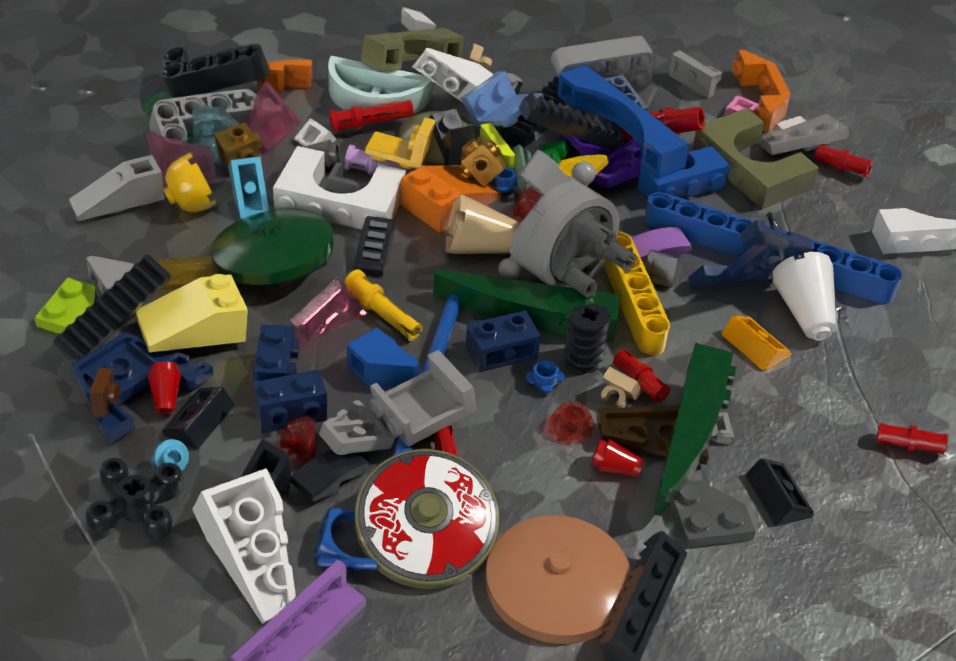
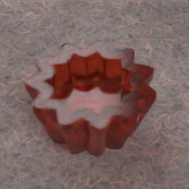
[547,401,594,445]

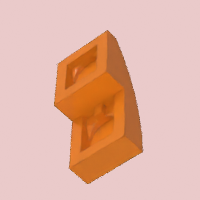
[257,60,313,93]

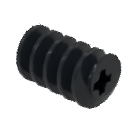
[564,304,611,373]

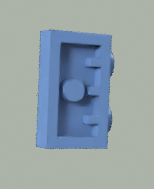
[461,71,544,128]

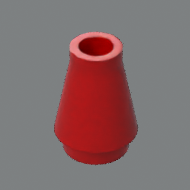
[147,362,181,414]
[591,439,644,477]

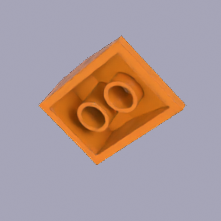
[400,165,502,233]

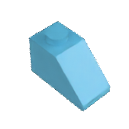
[228,156,269,219]

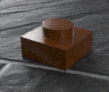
[89,367,120,417]

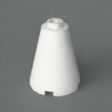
[772,252,836,341]

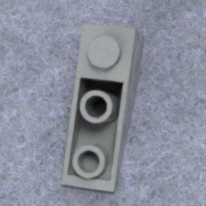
[69,155,164,221]

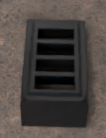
[353,216,395,276]

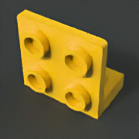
[365,117,436,169]

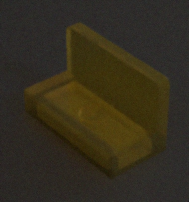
[154,256,213,290]

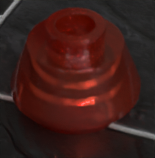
[280,415,316,462]

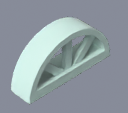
[328,56,433,118]

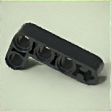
[161,44,270,98]

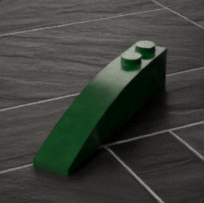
[433,269,620,342]
[654,343,737,516]

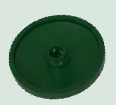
[211,209,334,285]

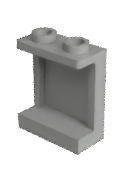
[369,350,477,447]

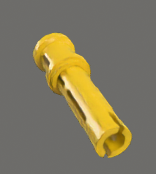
[342,269,423,341]

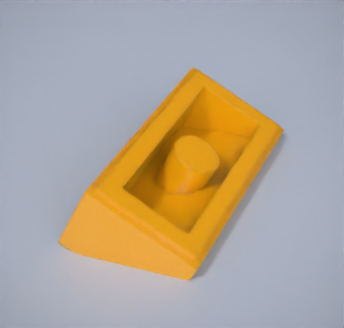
[722,316,792,370]

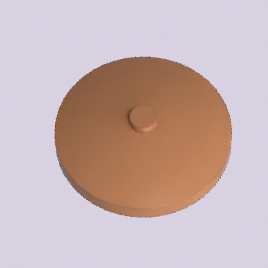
[485,515,631,644]

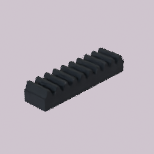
[500,76,569,149]
[519,92,625,152]
[53,254,171,363]
[597,530,688,661]

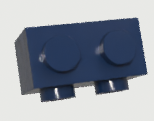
[465,310,541,373]
[253,324,300,382]
[253,370,327,433]

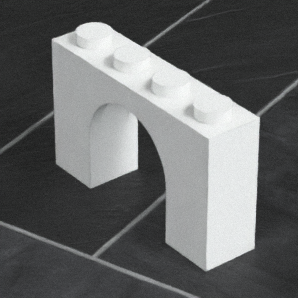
[273,146,407,230]

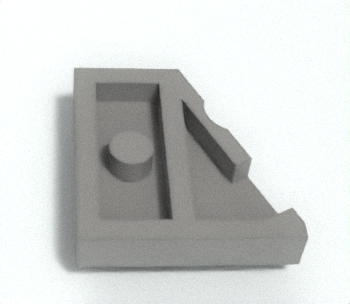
[319,400,395,455]

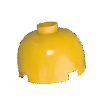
[163,152,218,213]

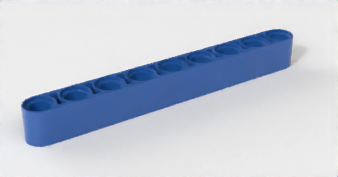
[644,192,902,304]

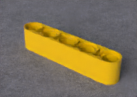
[603,232,670,356]

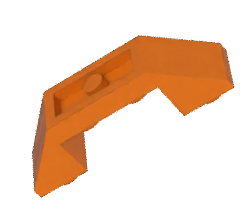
[732,50,791,133]

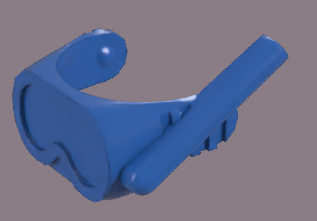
[313,507,378,572]

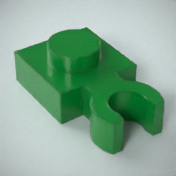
[538,139,569,164]

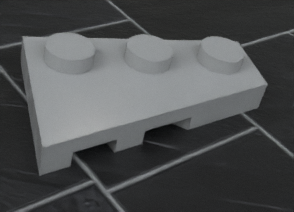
[761,114,849,155]

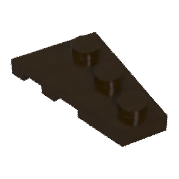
[596,405,709,465]

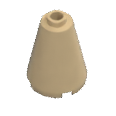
[445,195,520,254]

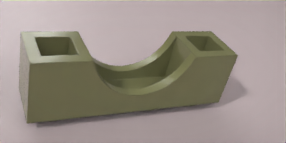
[361,28,464,71]

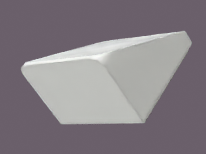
[401,8,436,31]
[293,118,336,147]

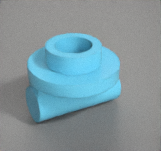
[149,439,189,470]

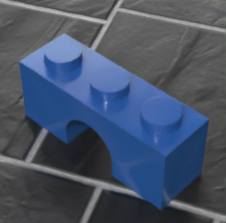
[637,146,730,200]

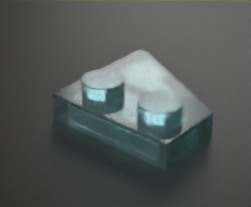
[192,106,239,148]

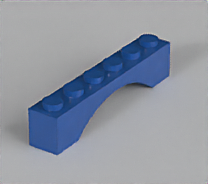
[558,65,689,178]

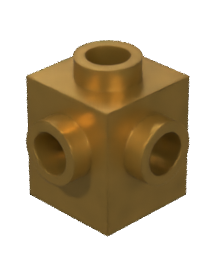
[214,122,262,171]
[460,135,505,187]

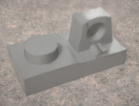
[669,50,722,99]

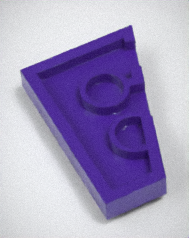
[591,139,643,188]

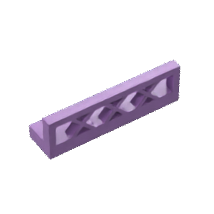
[230,560,366,661]

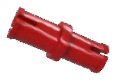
[814,144,873,178]
[613,349,670,403]
[876,422,948,455]

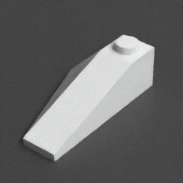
[192,469,296,624]

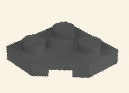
[670,481,756,548]

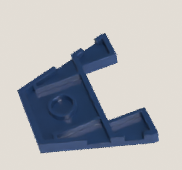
[688,220,815,288]
[72,332,214,444]

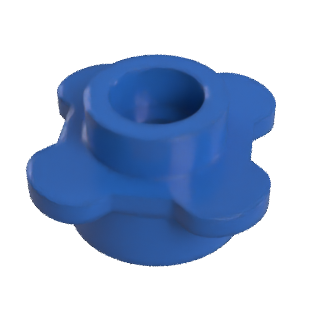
[489,168,520,193]
[526,360,564,393]

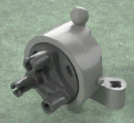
[498,149,637,297]

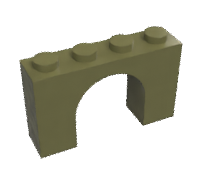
[692,108,819,210]

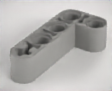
[550,36,656,91]
[149,89,259,160]

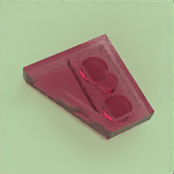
[247,81,301,154]
[290,277,367,342]

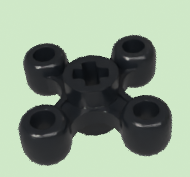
[86,458,184,540]

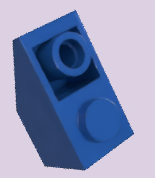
[347,327,419,388]

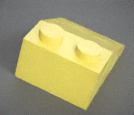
[135,274,248,352]

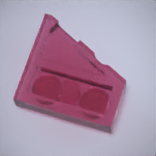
[145,132,216,188]

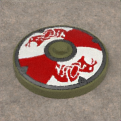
[354,449,499,589]

